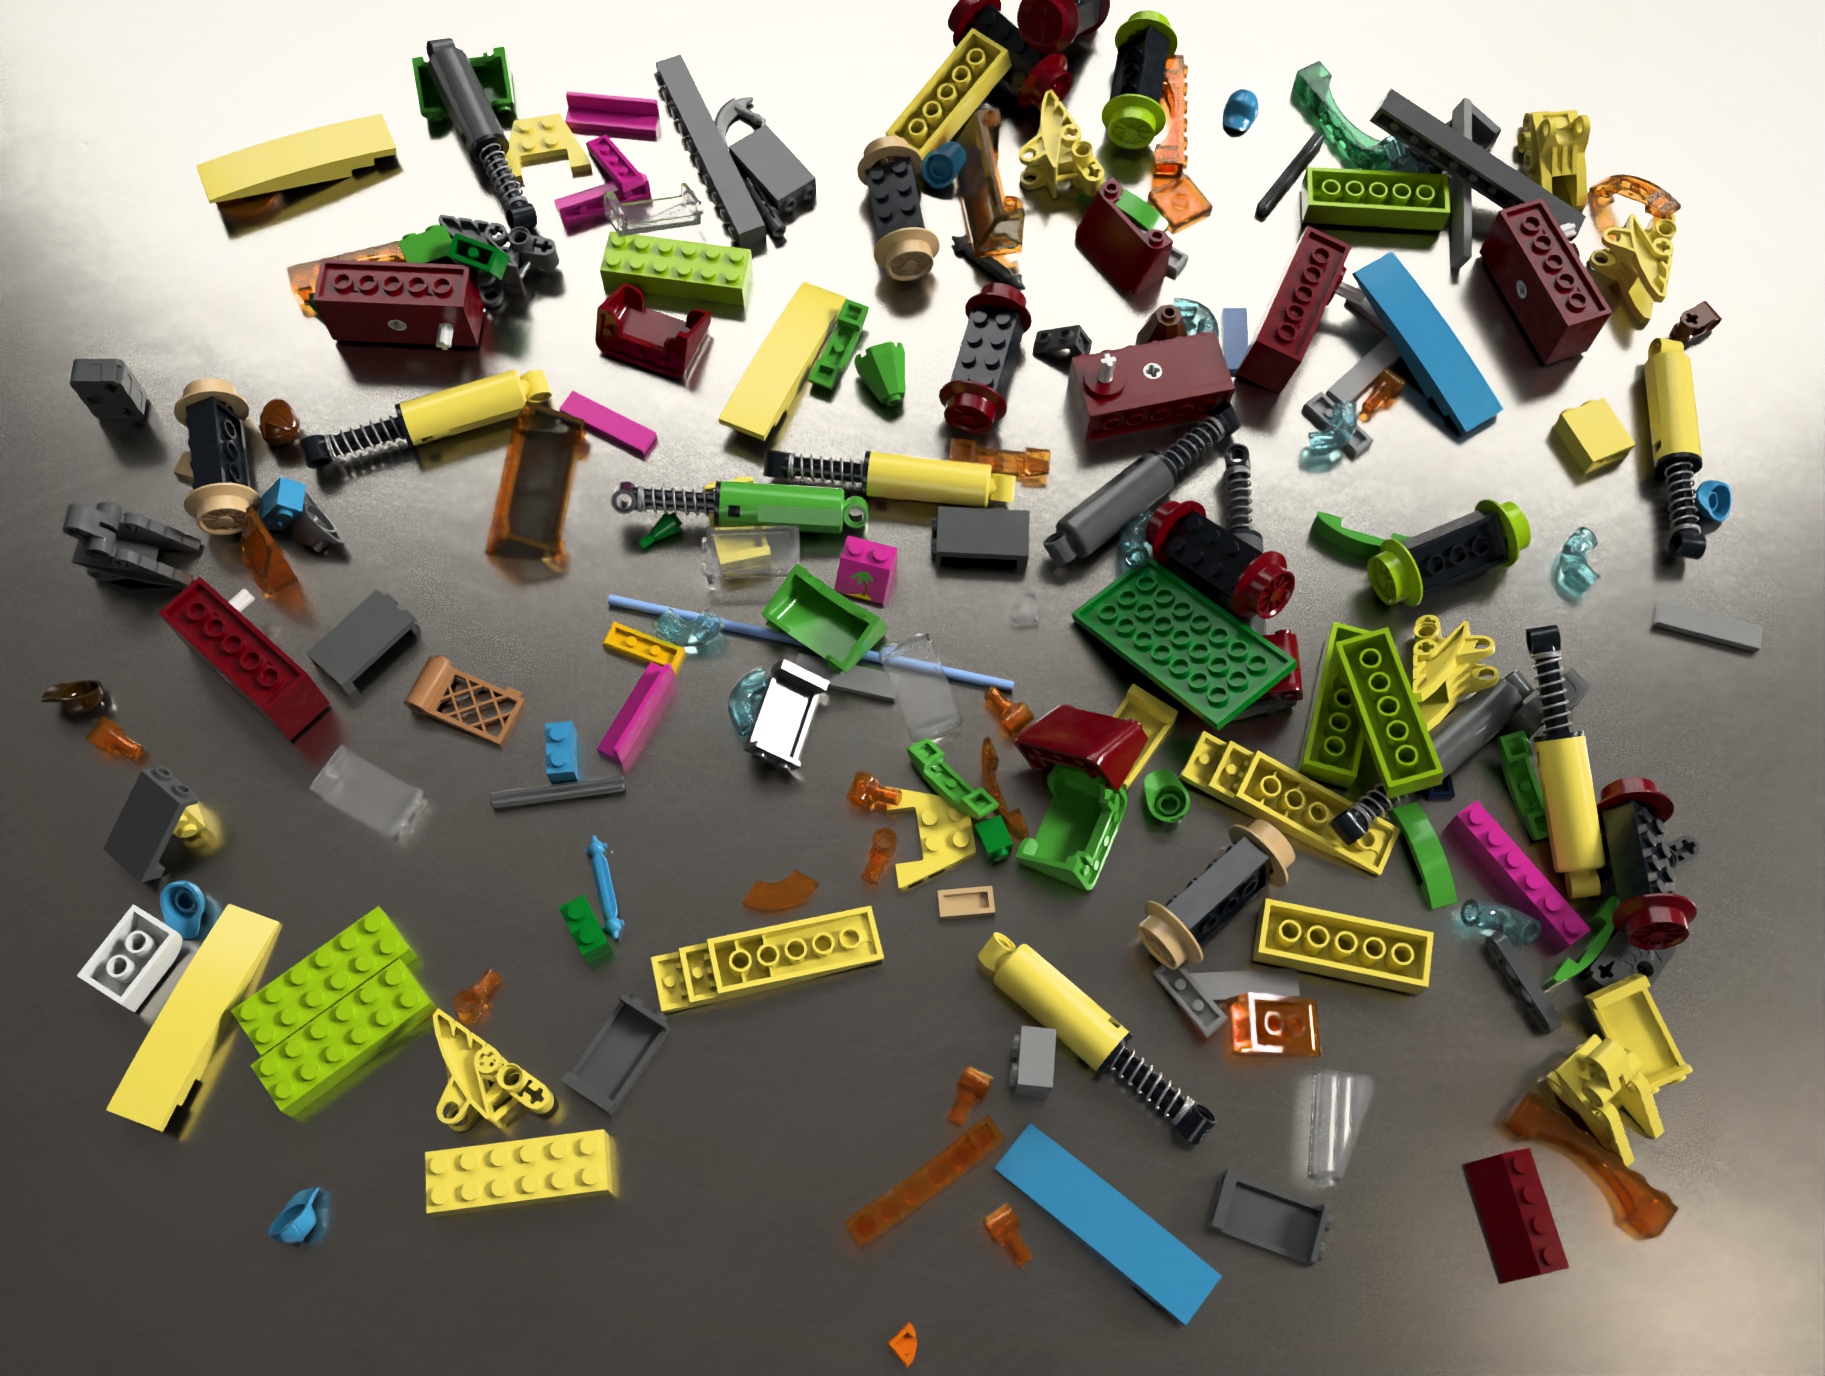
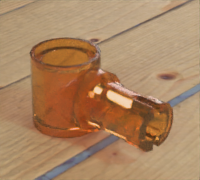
[1362,367,1407,414]
[984,686,1035,736]
[85,716,144,760]
[846,771,902,807]
[861,828,897,884]
[453,968,502,1024]
[947,1064,993,1126]
[982,1202,1033,1266]

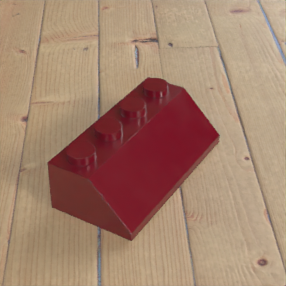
[1463,1147,1570,1284]

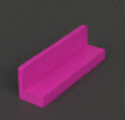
[565,91,660,136]
[554,172,651,224]
[597,662,675,764]

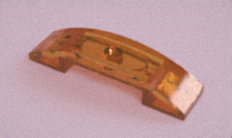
[1589,174,1681,219]
[950,438,1050,477]
[980,737,1029,842]

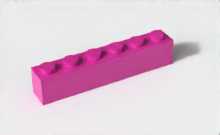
[1447,800,1591,954]

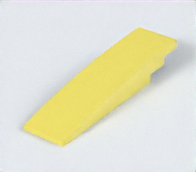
[196,114,397,204]
[719,281,847,441]
[1179,731,1401,876]
[106,904,280,1132]
[651,906,884,1014]

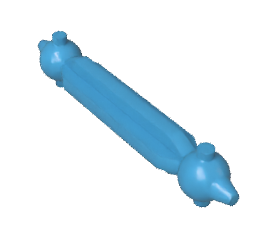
[585,835,624,940]

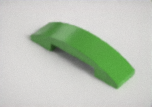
[1078,181,1169,232]
[808,299,869,390]
[1311,511,1410,557]
[1498,730,1549,841]
[907,737,999,819]
[1391,802,1458,911]
[1544,895,1618,988]

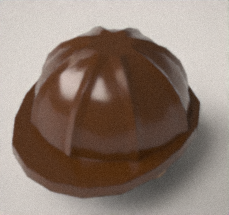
[258,399,300,446]

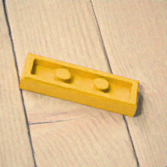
[602,622,685,674]

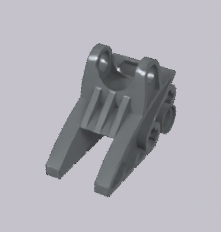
[438,214,560,307]
[62,502,201,588]

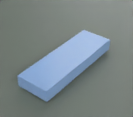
[1222,308,1248,373]

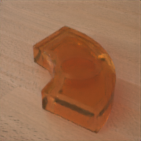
[743,870,819,913]

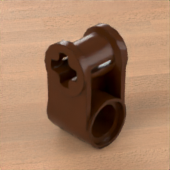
[1671,301,1722,342]

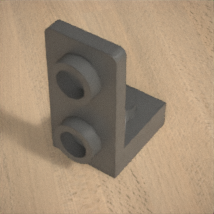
[1033,324,1092,357]

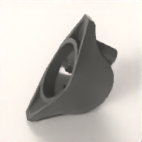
[291,492,343,552]

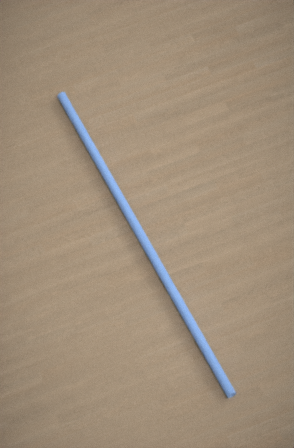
[608,594,1014,692]

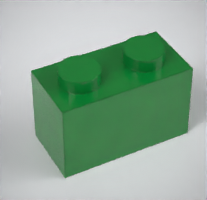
[446,233,510,280]
[558,894,613,964]

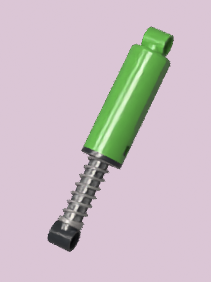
[611,480,869,534]

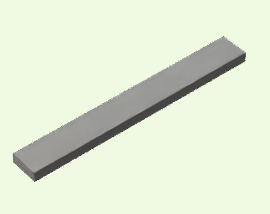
[1451,97,1472,270]

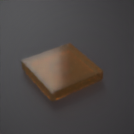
[1147,174,1213,230]

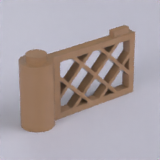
[404,655,525,747]

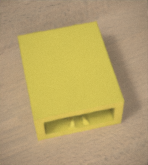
[1553,397,1636,474]

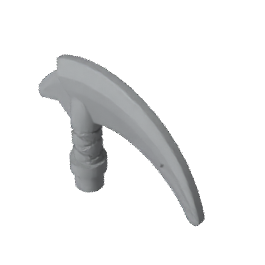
[714,97,767,147]

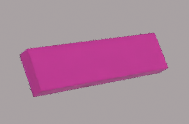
[586,134,645,192]
[559,391,657,455]

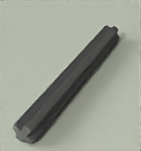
[1256,132,1324,215]
[490,775,625,808]

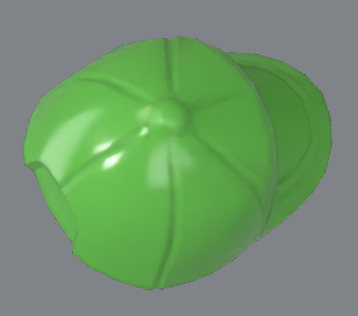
[1144,769,1191,823]

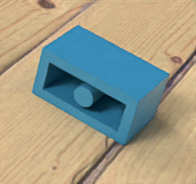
[258,477,306,531]
[545,721,579,784]

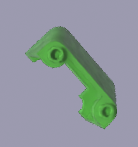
[411,46,514,122]
[761,563,889,675]
[1015,763,1128,891]

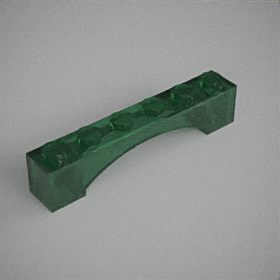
[1293,60,1399,171]

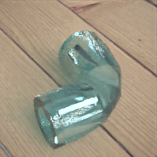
[1380,135,1429,174]
[1172,297,1220,341]
[1308,401,1358,457]
[1118,510,1153,570]
[1559,527,1600,595]
[652,608,725,647]
[728,666,768,736]
[1460,899,1541,945]

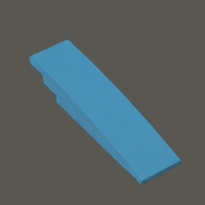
[1352,251,1504,435]
[994,1123,1222,1326]

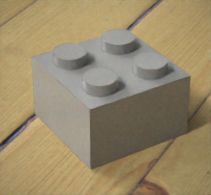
[1009,1026,1056,1098]

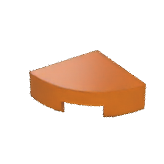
[887,1322,917,1367]

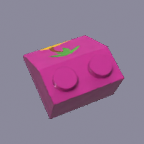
[834,535,897,606]

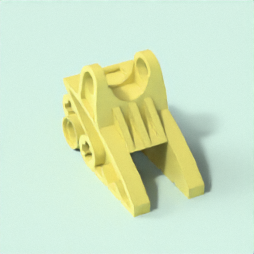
[1019,89,1104,198]
[1517,110,1591,210]
[1588,208,1677,325]
[1413,615,1499,732]
[433,1008,554,1132]
[1545,1034,1664,1169]

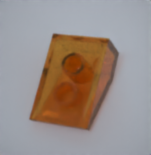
[240,505,299,595]
[1228,992,1321,1057]

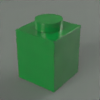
[974,815,1013,862]

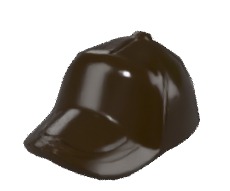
[41,679,103,714]

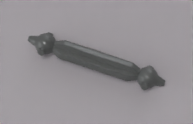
[951,234,1026,290]

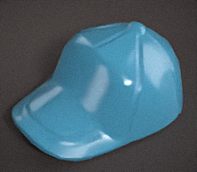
[1223,89,1259,131]
[920,141,966,189]
[1695,480,1732,521]
[160,880,205,939]
[268,1187,320,1244]

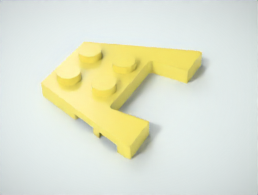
[505,113,592,183]
[884,787,976,891]

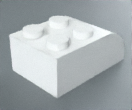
[77,904,182,1013]

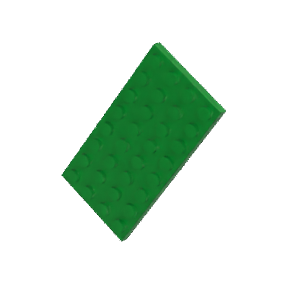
[1072,556,1297,731]

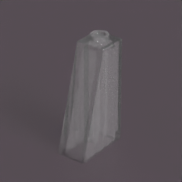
[1307,1069,1377,1186]

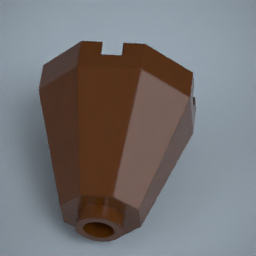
[1136,304,1188,345]

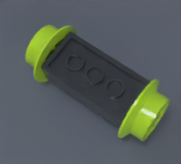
[1101,10,1178,149]
[1367,499,1531,607]

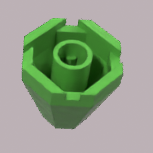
[854,341,905,406]

